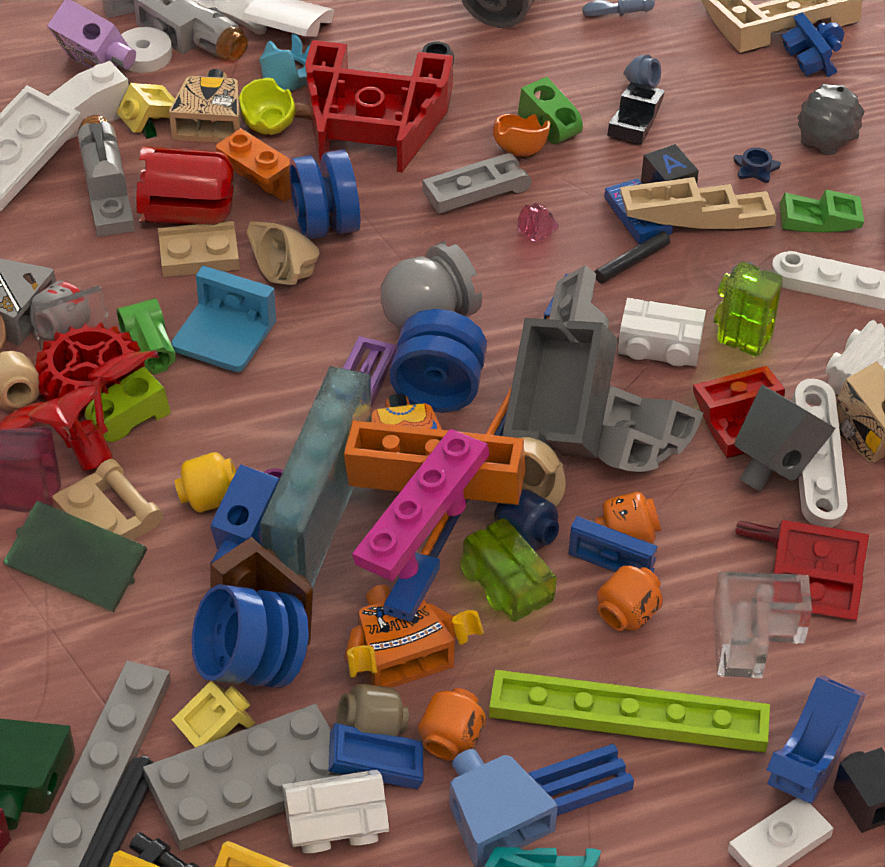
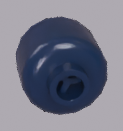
[494,489,559,552]

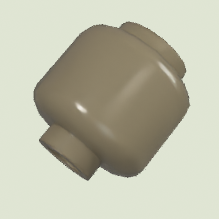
[337,684,409,736]

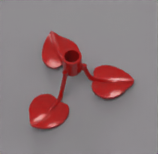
[0,350,159,471]

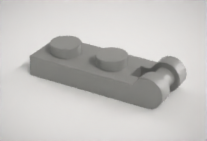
[422,153,532,214]

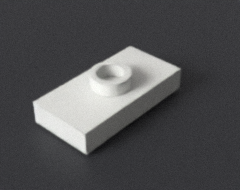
[728,798,834,867]

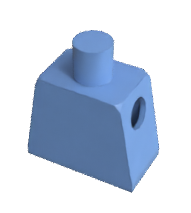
[449,749,558,867]

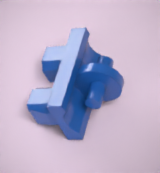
[781,12,844,77]

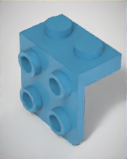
[172,265,276,372]

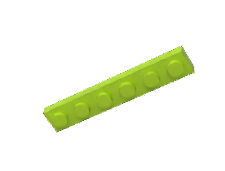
[489,670,770,753]

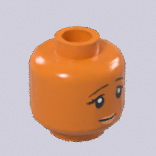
[596,491,662,544]

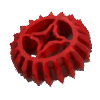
[35,322,145,419]

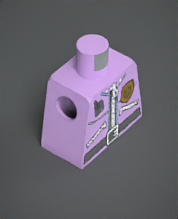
[47,0,136,69]

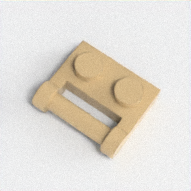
[52,459,163,559]

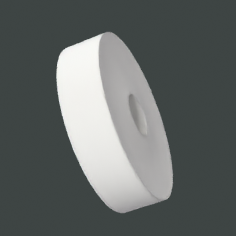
[121,27,172,73]

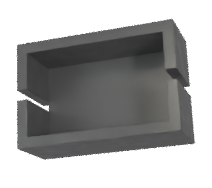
[502,318,618,458]

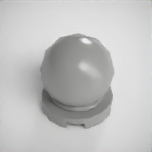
[380,241,482,330]

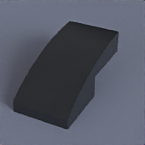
[607,82,665,145]

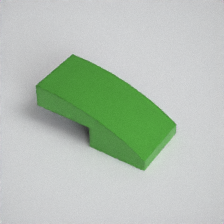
[779,189,864,233]

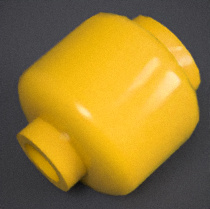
[174,452,236,513]

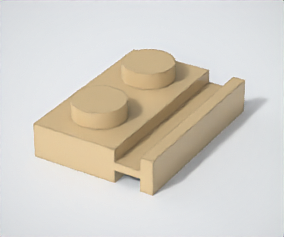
[158,221,240,277]

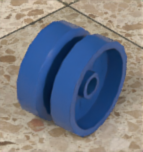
[289,149,361,240]
[390,309,487,413]

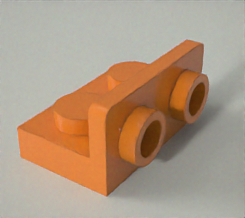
[216,128,292,202]

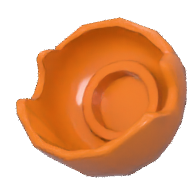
[493,114,551,157]

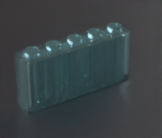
[260,366,372,588]

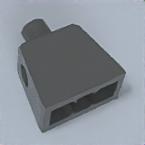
[735,384,836,492]

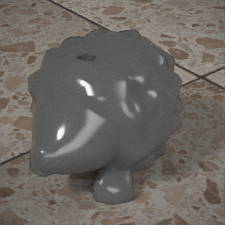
[797,84,865,155]

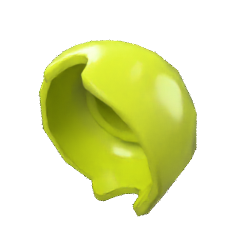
[238,78,296,135]

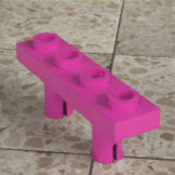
[352,428,489,582]

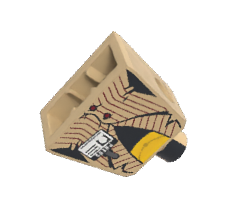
[169,69,240,143]
[836,361,885,463]

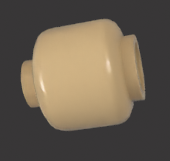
[0,351,39,411]

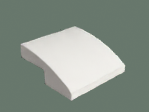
[242,0,334,37]

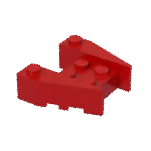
[305,40,453,173]

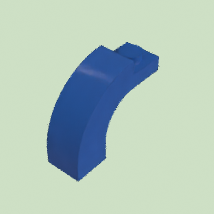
[766,676,866,804]

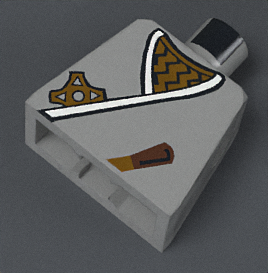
[0,259,56,346]

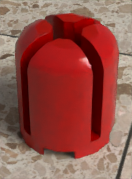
[136,146,234,225]

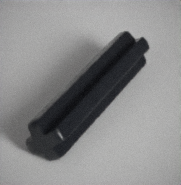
[79,755,154,867]

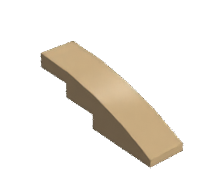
[620,177,776,229]

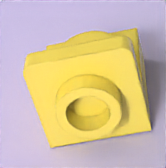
[117,83,175,133]
[172,681,256,747]

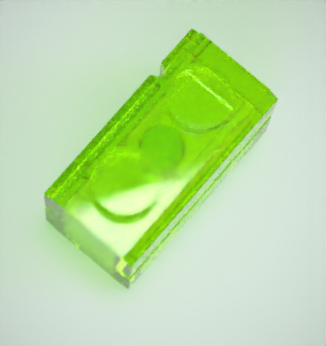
[713,261,783,357]
[460,518,557,622]

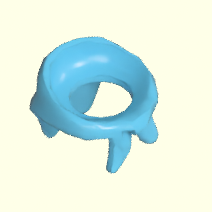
[259,33,311,91]

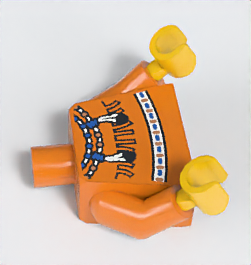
[344,584,484,688]

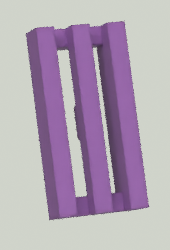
[331,336,397,410]

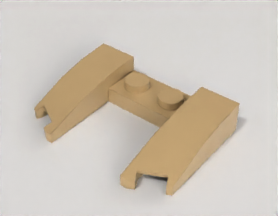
[701,0,862,53]

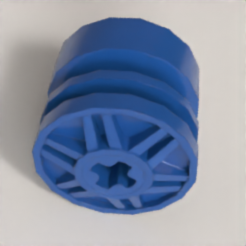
[191,584,309,688]

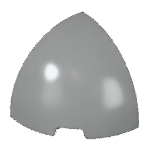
[597,385,704,472]

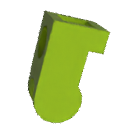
[85,367,171,442]

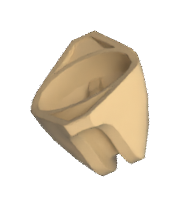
[247,221,320,285]

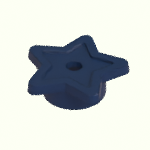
[734,147,781,183]

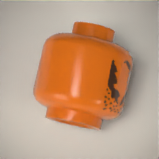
[597,566,663,631]
[418,688,486,761]

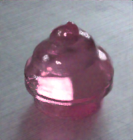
[518,203,559,242]

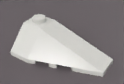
[48,61,129,140]

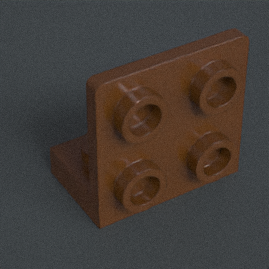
[210,537,313,646]

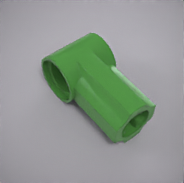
[117,298,176,374]

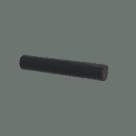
[594,231,670,284]

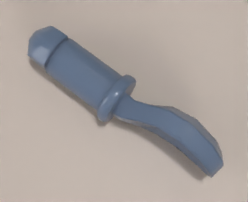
[582,0,655,16]

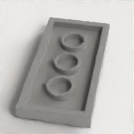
[143,704,343,851]

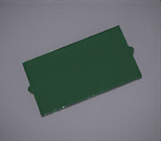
[3,501,148,612]

